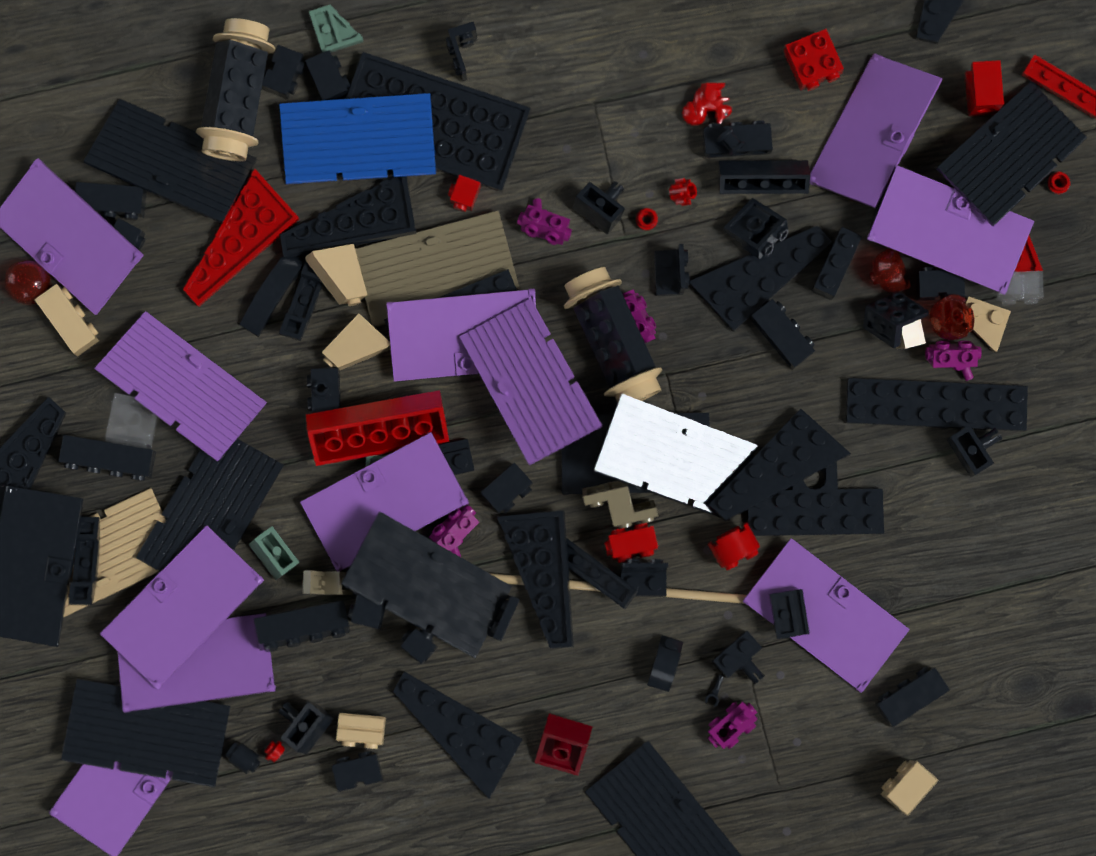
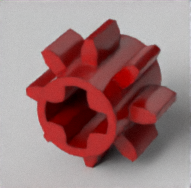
[669,178,697,206]

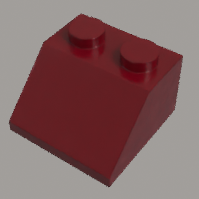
[535,714,593,776]

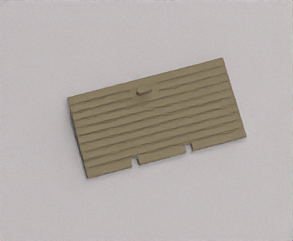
[355,211,520,327]

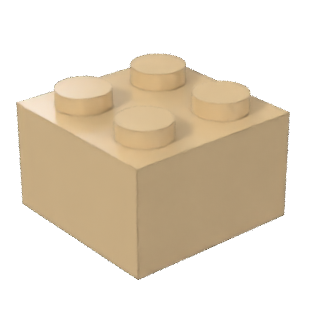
[881,760,938,815]

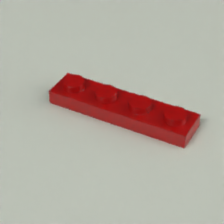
[1022,55,1096,119]

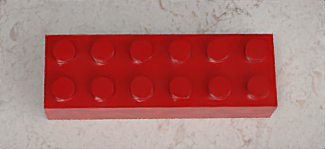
[306,390,449,466]

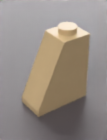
[305,244,367,306]
[322,313,391,370]

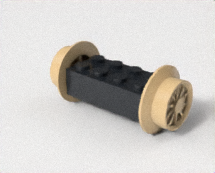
[196,18,275,161]
[564,267,662,403]

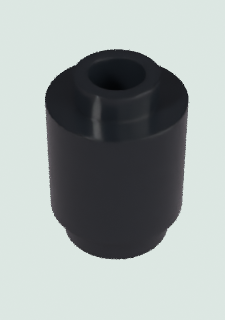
[226,742,261,774]

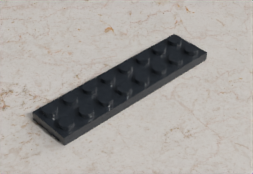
[846,378,1028,431]

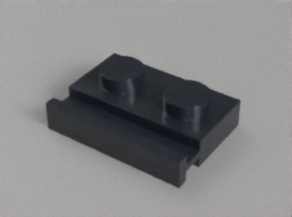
[439,439,475,475]
[769,589,810,639]

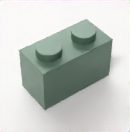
[249,527,300,580]

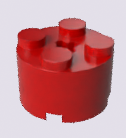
[708,522,760,571]

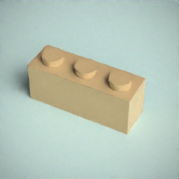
[35,284,99,357]

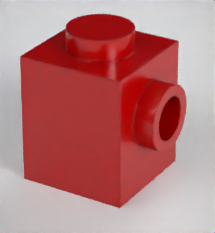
[448,175,481,212]

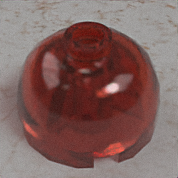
[870,248,910,293]
[4,260,51,305]
[929,295,975,340]

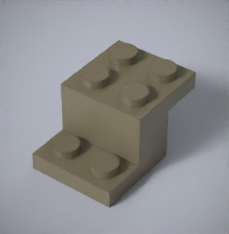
[582,480,658,528]

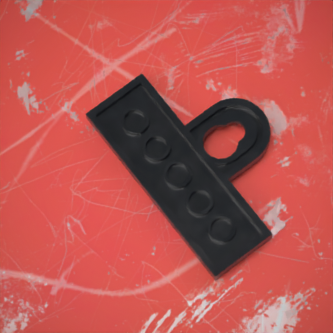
[747,462,884,536]

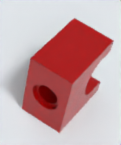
[965,60,1004,116]

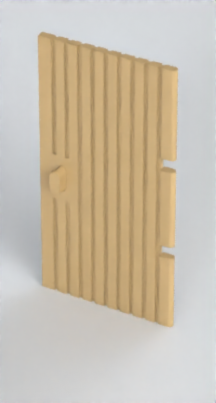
[63,488,166,618]

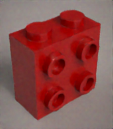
[783,29,844,91]
[604,523,658,563]

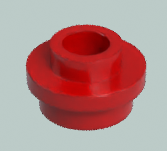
[1047,172,1070,194]
[636,208,658,231]
[264,740,285,762]

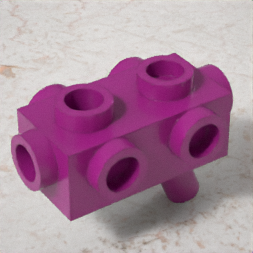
[517,198,572,245]
[623,289,656,343]
[925,340,982,381]
[429,504,479,557]
[707,701,758,749]

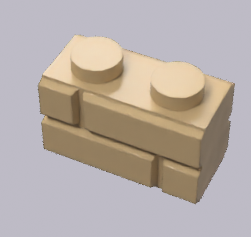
[336,713,386,749]

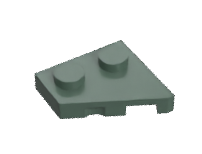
[309,5,364,53]

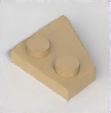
[960,296,1011,352]

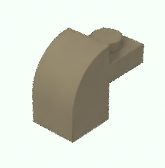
[303,571,353,595]

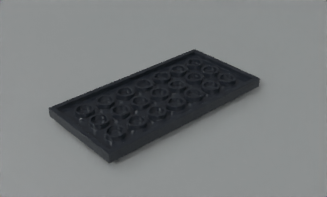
[346,52,531,192]

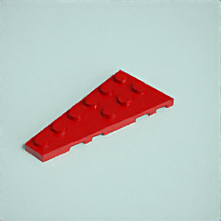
[183,169,300,307]

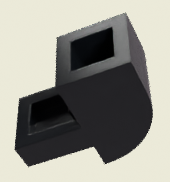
[647,635,683,692]

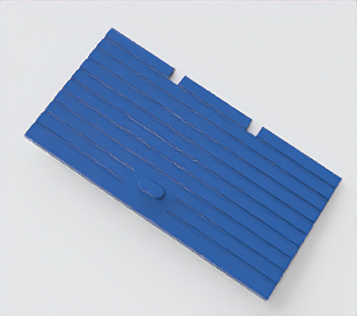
[280,93,436,184]

